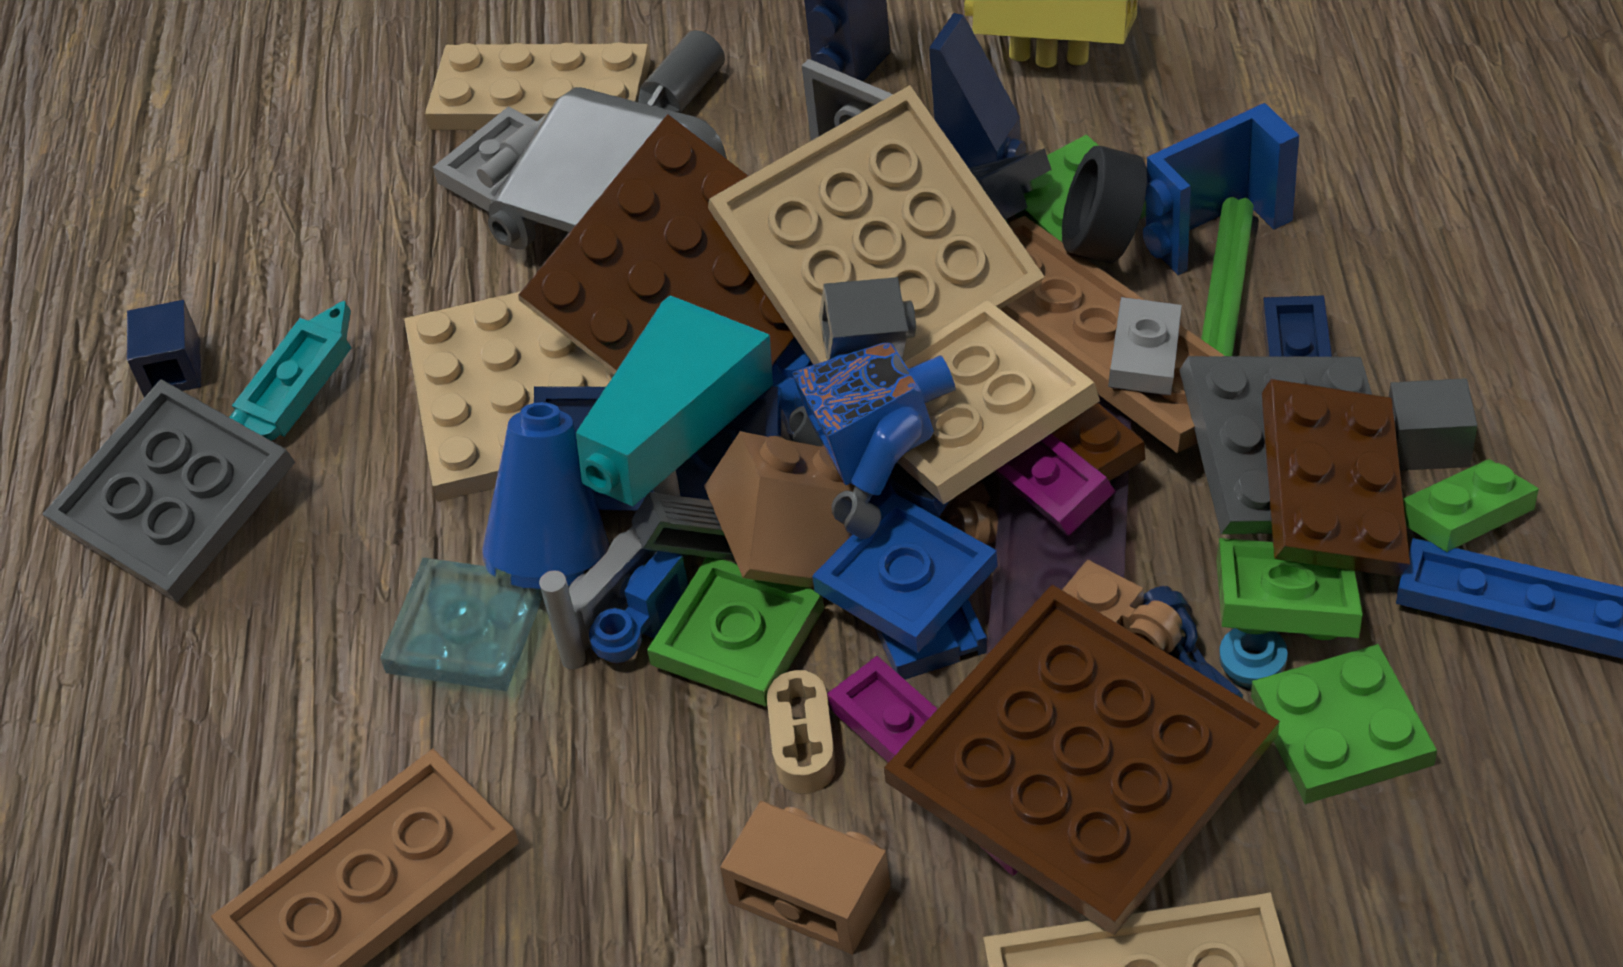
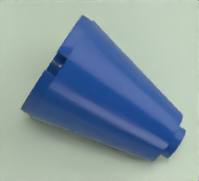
[482,402,609,589]

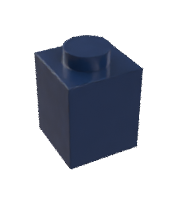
[127,300,201,398]

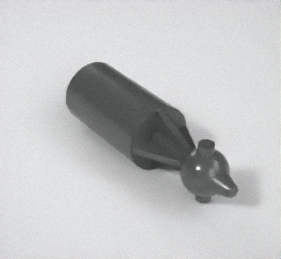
[638,30,725,113]

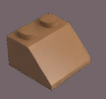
[704,431,855,588]

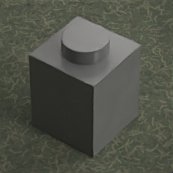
[819,277,916,360]
[1389,378,1478,471]

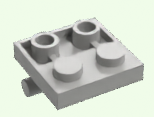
[433,106,546,211]

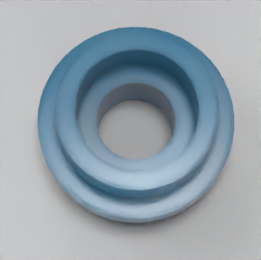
[1219,628,1288,689]

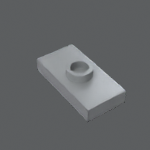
[1108,297,1182,395]

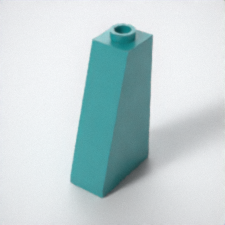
[576,295,773,507]

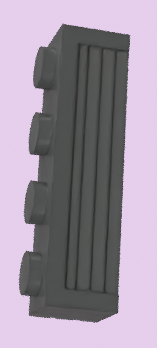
[632,492,735,560]

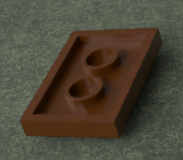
[1262,379,1410,577]

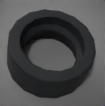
[1062,146,1147,263]

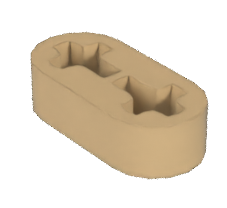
[767,670,836,794]

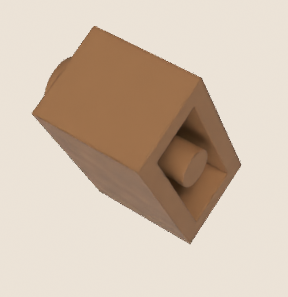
[720,800,891,955]

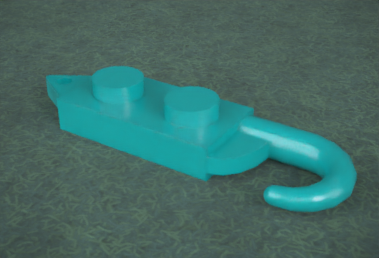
[229,301,352,441]

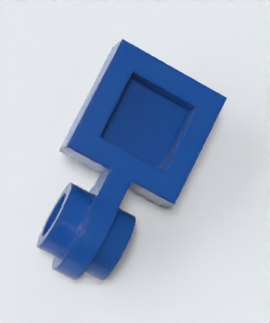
[589,551,689,663]

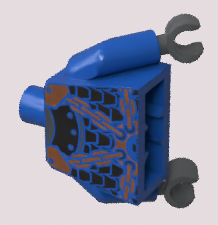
[789,343,956,539]

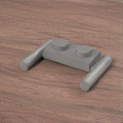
[539,471,687,670]

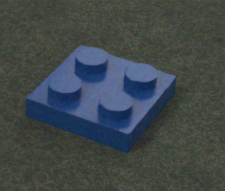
[812,493,998,653]

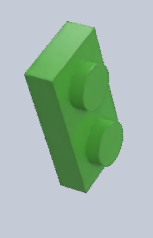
[1403,459,1539,552]

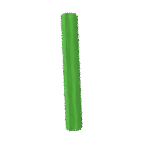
[1201,197,1254,356]

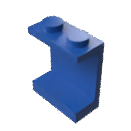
[1143,103,1300,275]

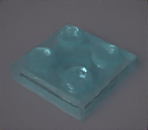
[380,557,543,692]

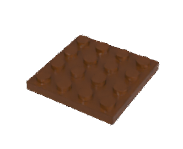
[518,114,795,374]
[884,584,1280,936]

